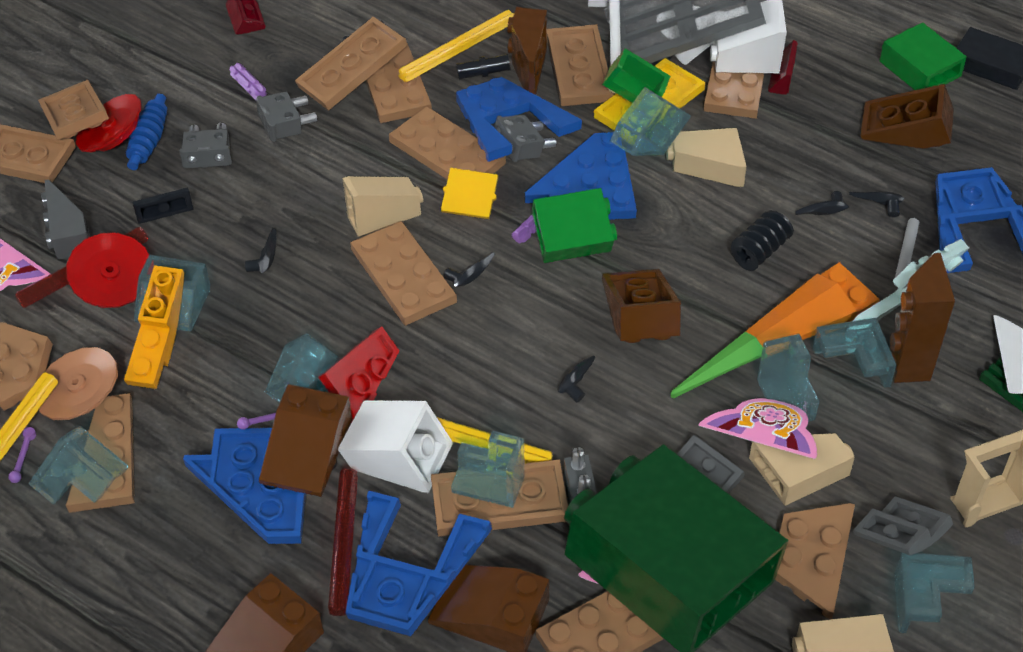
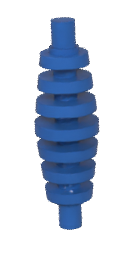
[126,94,167,170]

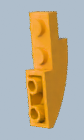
[124,265,184,389]

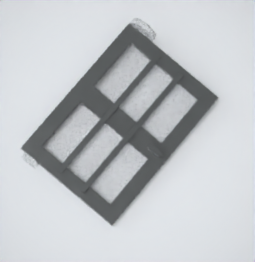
[604,0,766,63]

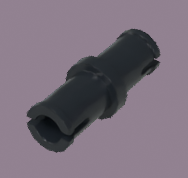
[456,54,511,80]

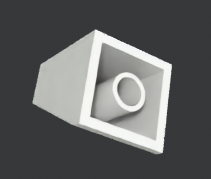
[709,0,787,73]
[338,401,453,493]

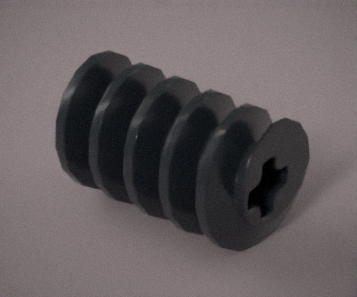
[731,210,794,271]

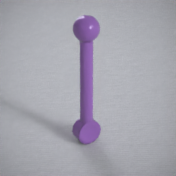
[237,413,276,430]
[8,427,36,483]

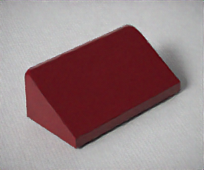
[226,0,266,34]
[768,40,798,95]

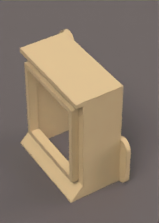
[950,430,1023,527]

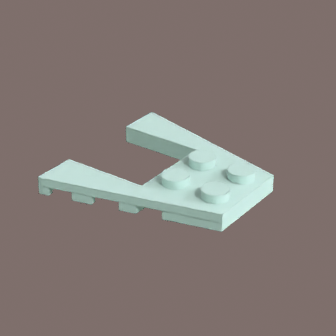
[843,239,969,340]

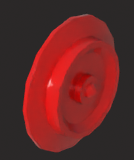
[76,94,141,152]
[66,233,153,308]

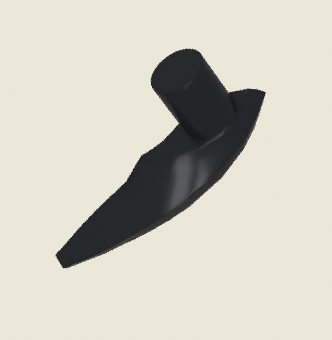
[795,191,849,215]
[849,191,905,217]
[245,228,276,273]
[444,252,495,287]
[558,355,595,403]

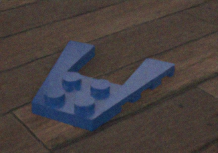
[456,77,582,162]
[935,167,1023,273]
[345,491,492,636]

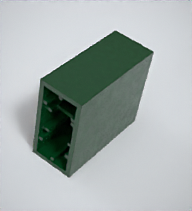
[564,444,789,652]

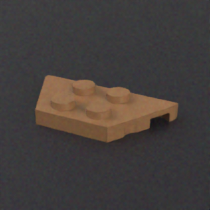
[0,322,53,411]
[775,503,855,619]

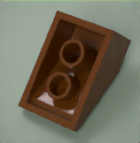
[507,7,547,95]
[860,84,954,149]
[602,269,681,343]
[259,384,352,497]
[428,565,549,652]
[205,573,324,652]

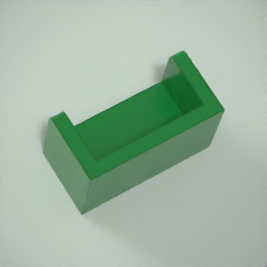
[602,48,671,112]

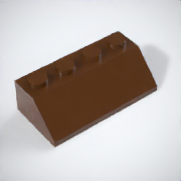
[885,253,955,383]

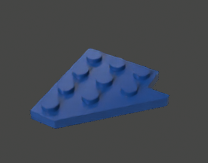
[525,132,637,220]
[183,428,306,544]

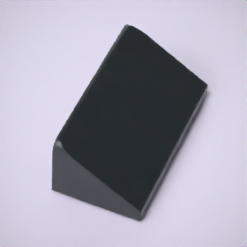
[132,187,194,224]

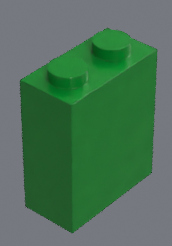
[879,22,967,90]
[531,188,617,263]

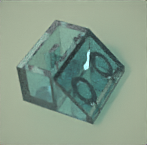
[610,87,691,156]
[134,255,211,331]
[265,333,340,403]

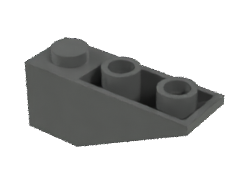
[41,179,90,260]

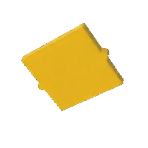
[441,168,498,219]

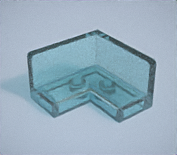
[812,318,897,388]
[757,334,819,422]
[28,426,128,504]
[451,431,525,508]
[894,552,975,633]

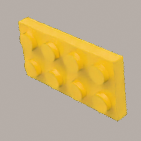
[594,58,705,143]

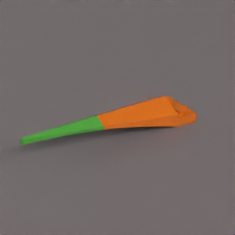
[671,262,880,398]

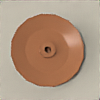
[39,347,118,420]

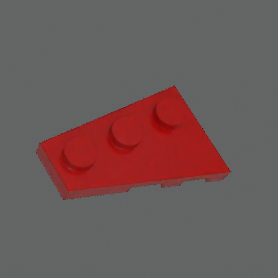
[318,326,399,423]

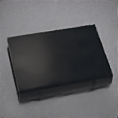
[957,27,1023,90]

